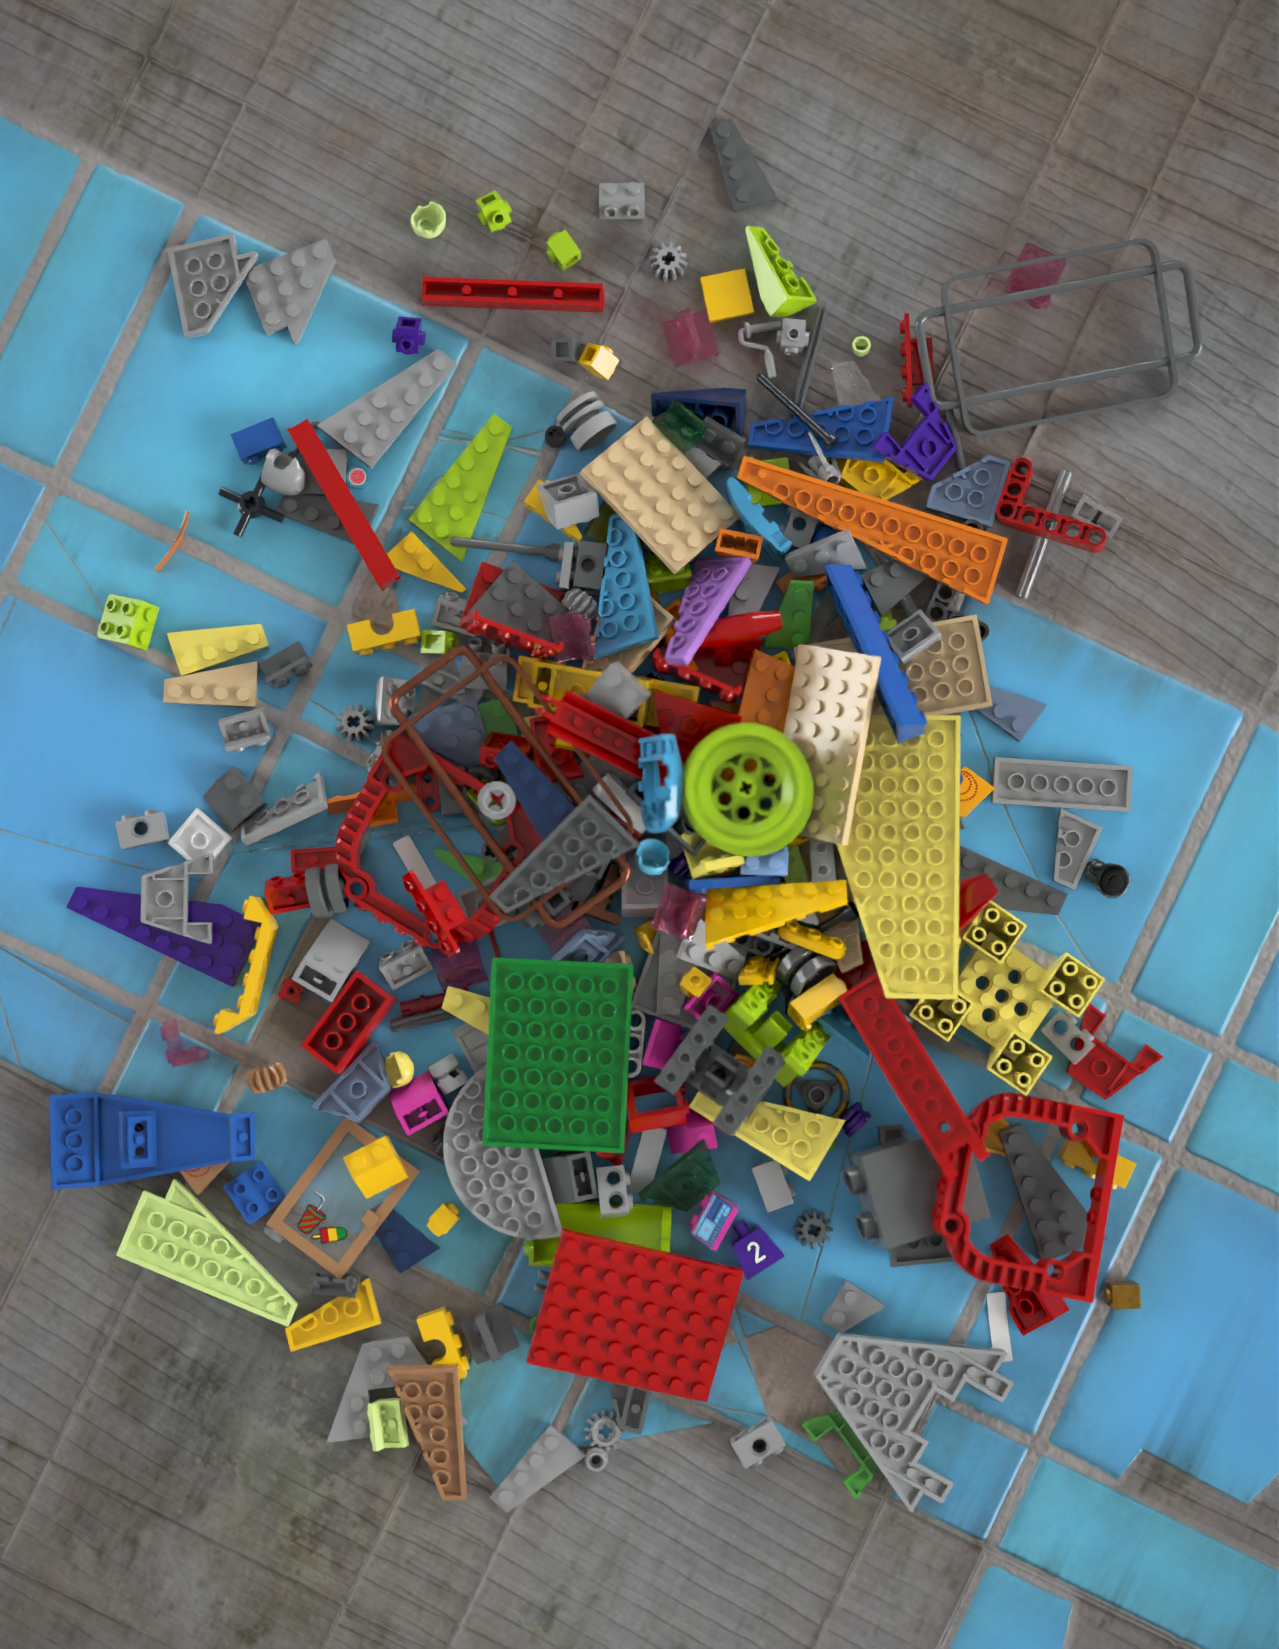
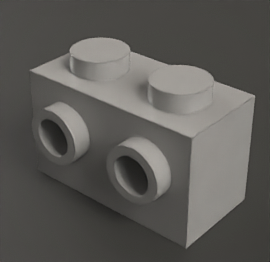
[750,1158,796,1213]

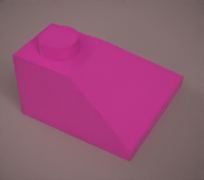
[664,1102,718,1154]

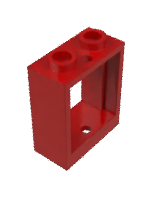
[626,1076,690,1133]

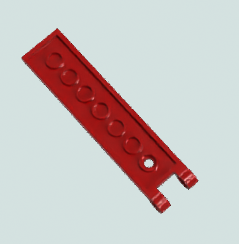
[838,973,990,1180]

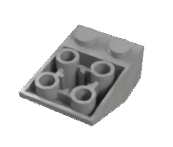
[292,919,370,1002]

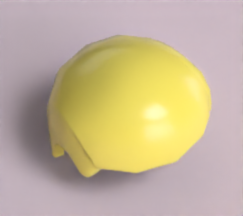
[385,1051,414,1088]

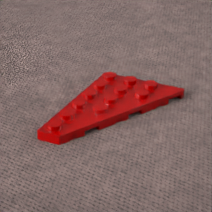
[653,689,742,778]

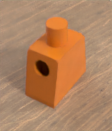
[715,528,763,564]

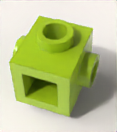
[475,190,512,232]

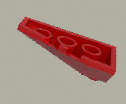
[990,1234,1069,1336]

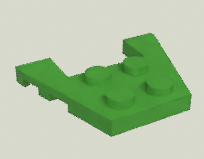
[801,1410,878,1499]

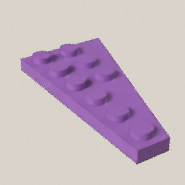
[665,557,752,665]

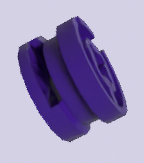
[839,1101,872,1137]

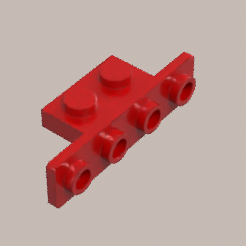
[899,313,934,408]
[402,870,468,958]

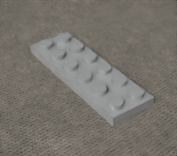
[991,757,1133,813]

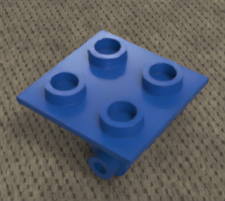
[223,1160,286,1225]

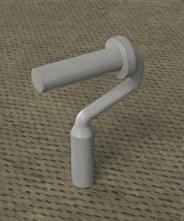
[738,321,781,379]

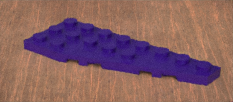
[66,887,262,987]

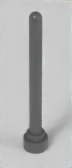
[450,537,560,562]

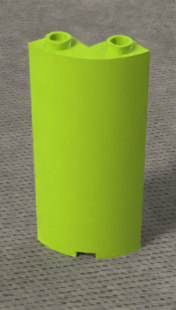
[524,1201,672,1267]

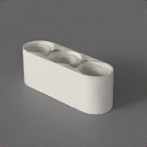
[593,772,646,833]
[628,1009,646,1077]

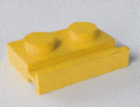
[738,956,780,985]

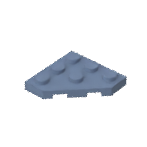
[925,455,1011,528]
[409,698,487,768]

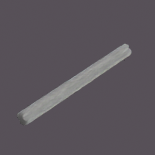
[1015,470,1072,599]

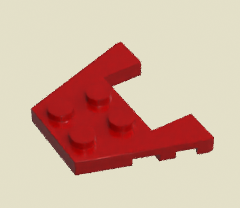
[1066,1004,1164,1100]

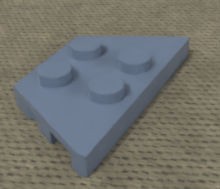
[550,928,626,962]
[311,1041,392,1123]

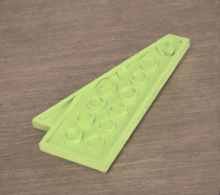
[116,1178,298,1327]

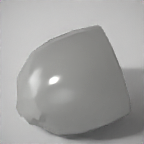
[261,449,307,496]

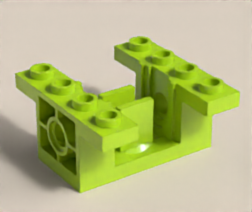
[723,976,832,1087]

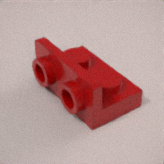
[264,872,311,915]

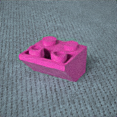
[388,1071,450,1136]

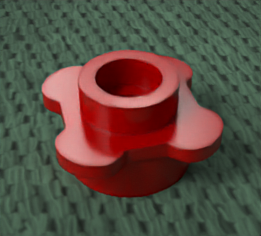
[278,978,305,1004]

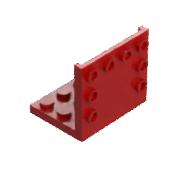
[458,561,566,660]
[651,638,763,704]

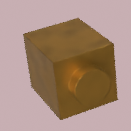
[1104,1281,1141,1310]

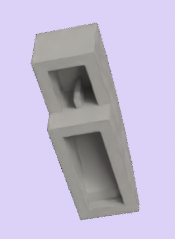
[627,1128,667,1195]

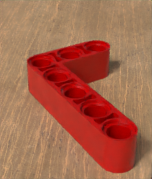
[996,457,1106,553]

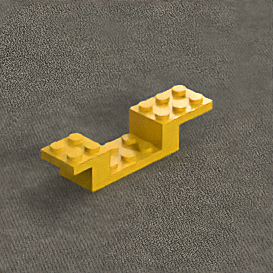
[512,655,700,727]

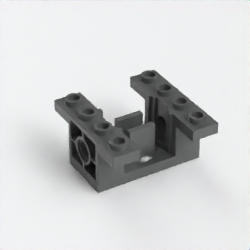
[654,1004,785,1137]

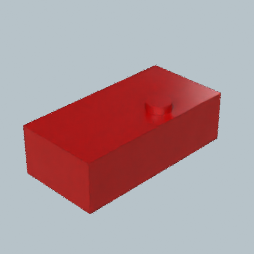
[300,970,398,1074]

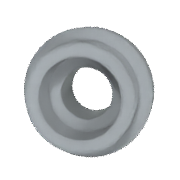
[585,1447,608,1472]

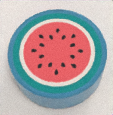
[346,465,370,490]

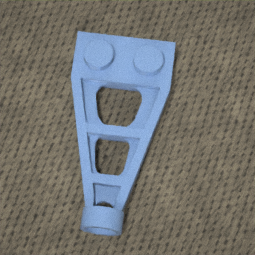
[741,781,789,877]

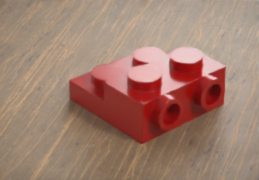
[479,731,533,769]

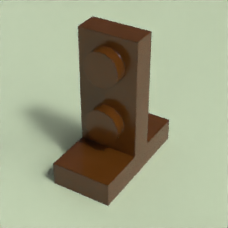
[571,863,622,925]

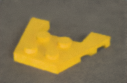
[840,459,923,501]

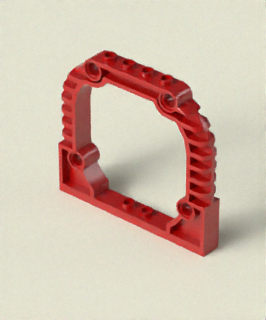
[335,730,542,949]
[932,1092,1124,1303]

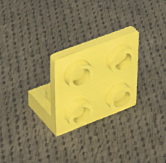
[680,833,745,879]

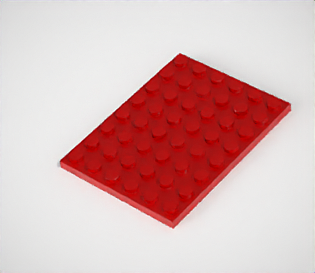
[526,1228,744,1402]

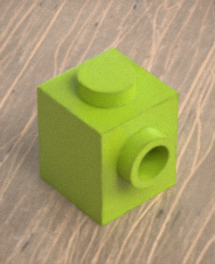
[546,230,581,271]

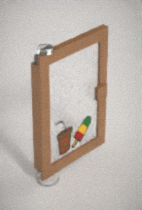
[262,1119,421,1279]

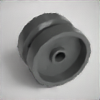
[305,863,349,918]
[777,945,837,997]

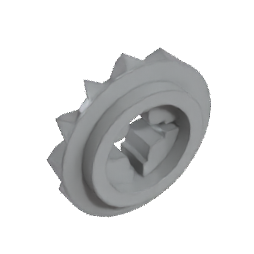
[478,781,516,819]

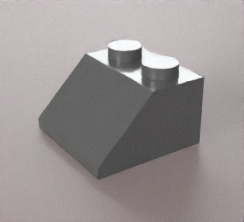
[203,766,268,832]

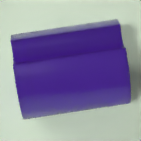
[667,851,690,880]

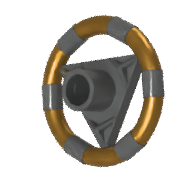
[783,1061,850,1119]

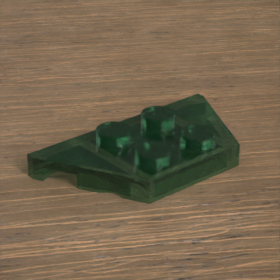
[639,1139,720,1212]

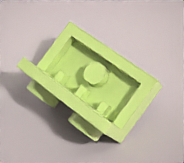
[367,1398,409,1451]

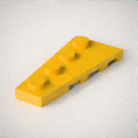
[285,1278,382,1352]

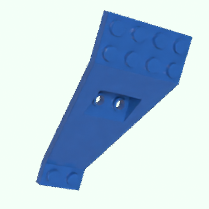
[49,1092,255,1190]

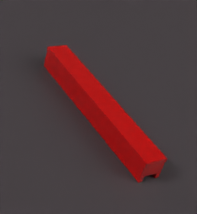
[422,277,604,313]
[287,419,401,591]

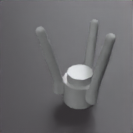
[798,431,842,485]

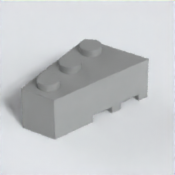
[727,564,780,617]

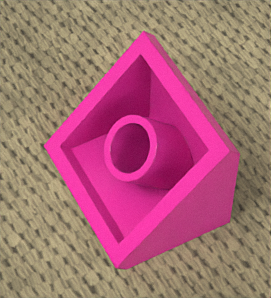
[682,971,739,1020]

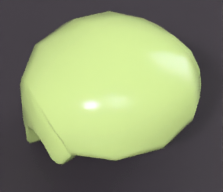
[411,202,446,238]

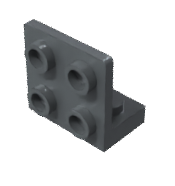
[259,641,313,689]

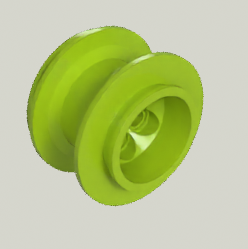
[682,723,814,857]

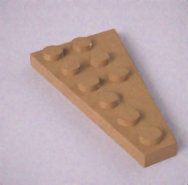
[387,1364,467,1501]

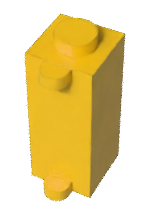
[787,973,848,1031]

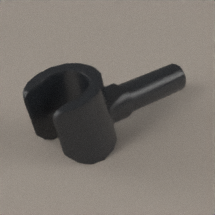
[782,984,794,1015]

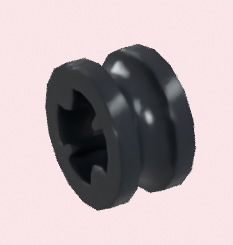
[545,425,566,448]

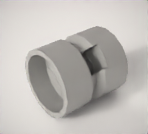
[427,1053,469,1096]

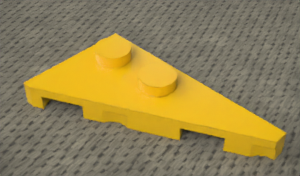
[387,531,467,593]

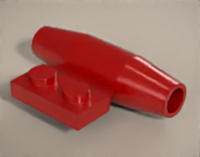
[699,611,783,665]

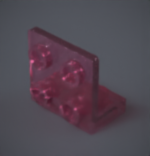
[431,939,488,992]
[160,1019,209,1068]

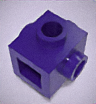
[392,316,426,355]

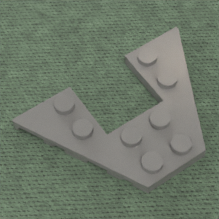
[327,1335,467,1443]

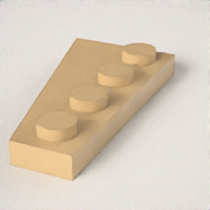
[163,661,259,708]

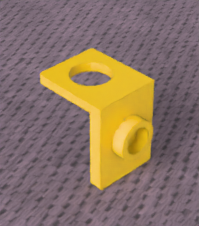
[633,917,662,955]

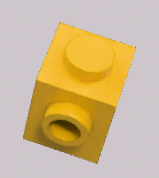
[577,343,619,380]

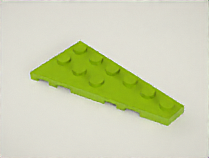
[409,413,512,563]

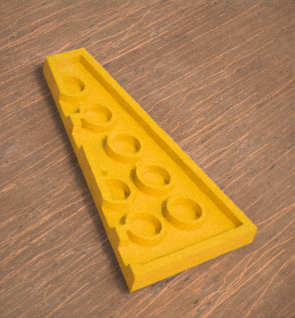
[705,880,847,950]

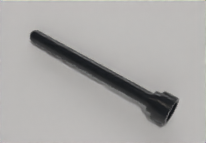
[765,901,860,961]

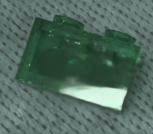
[652,399,708,453]

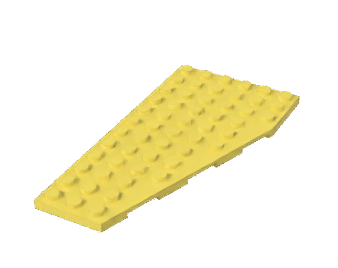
[837,715,960,999]

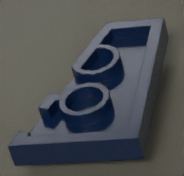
[363,1202,440,1274]

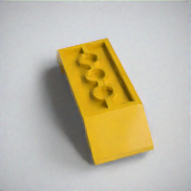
[213,896,279,1034]

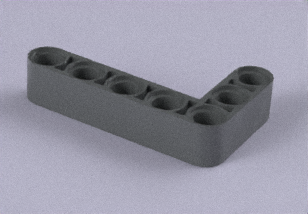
[924,519,990,642]

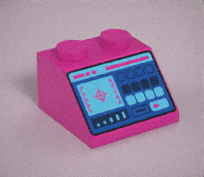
[688,1190,739,1251]

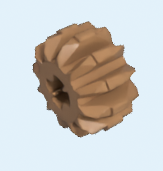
[246,1062,287,1094]

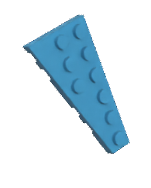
[592,513,659,660]

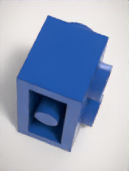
[230,417,287,465]

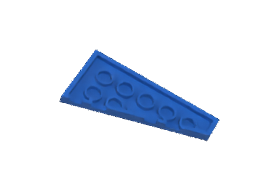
[747,396,894,463]

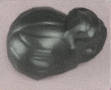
[1085,859,1130,898]

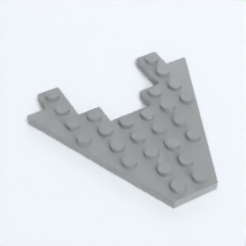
[813,1333,1014,1512]

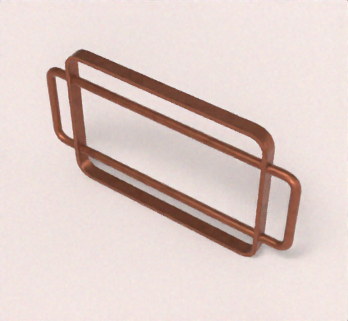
[381,645,633,929]

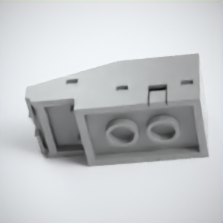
[620,829,669,917]

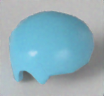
[634,839,670,875]

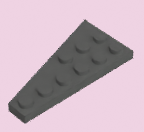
[467,561,594,663]
[489,795,640,913]
[959,845,1068,915]
[997,1123,1107,1259]

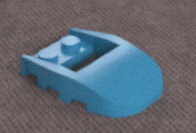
[726,477,792,562]
[638,735,683,833]

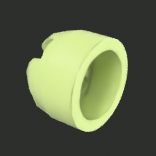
[852,336,871,357]

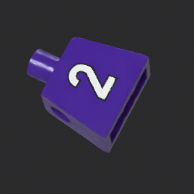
[731,1219,785,1280]

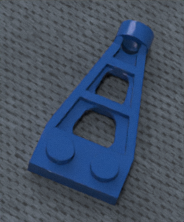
[683,875,780,893]

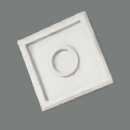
[167,808,233,860]

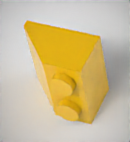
[343,1136,409,1199]

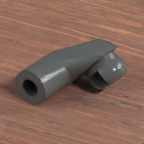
[469,765,501,783]

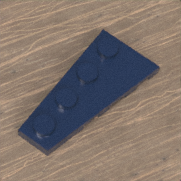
[494,741,576,842]

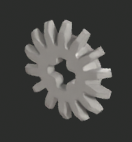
[584,1410,626,1453]

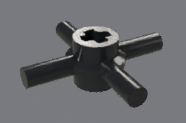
[219,473,285,538]

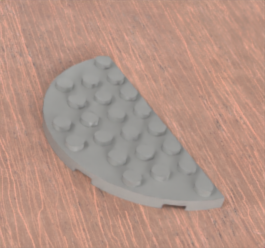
[443,1065,562,1239]

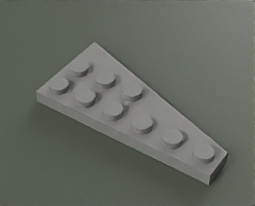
[317,349,456,469]

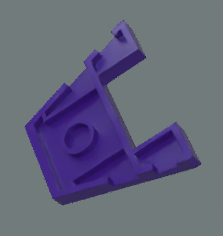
[870,384,957,481]

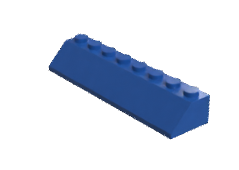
[825,564,927,744]

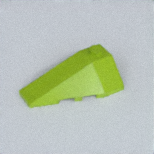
[745,226,817,318]

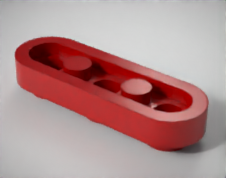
[415,746,441,813]

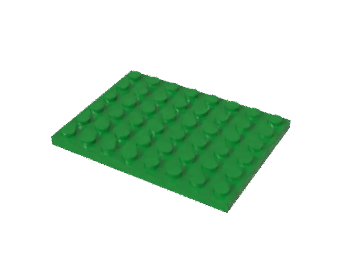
[483,957,633,1153]

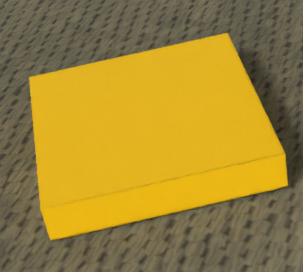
[700,268,754,323]

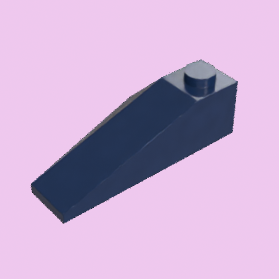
[651,388,747,437]

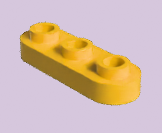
[777,920,847,959]

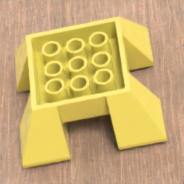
[909,901,1105,1096]

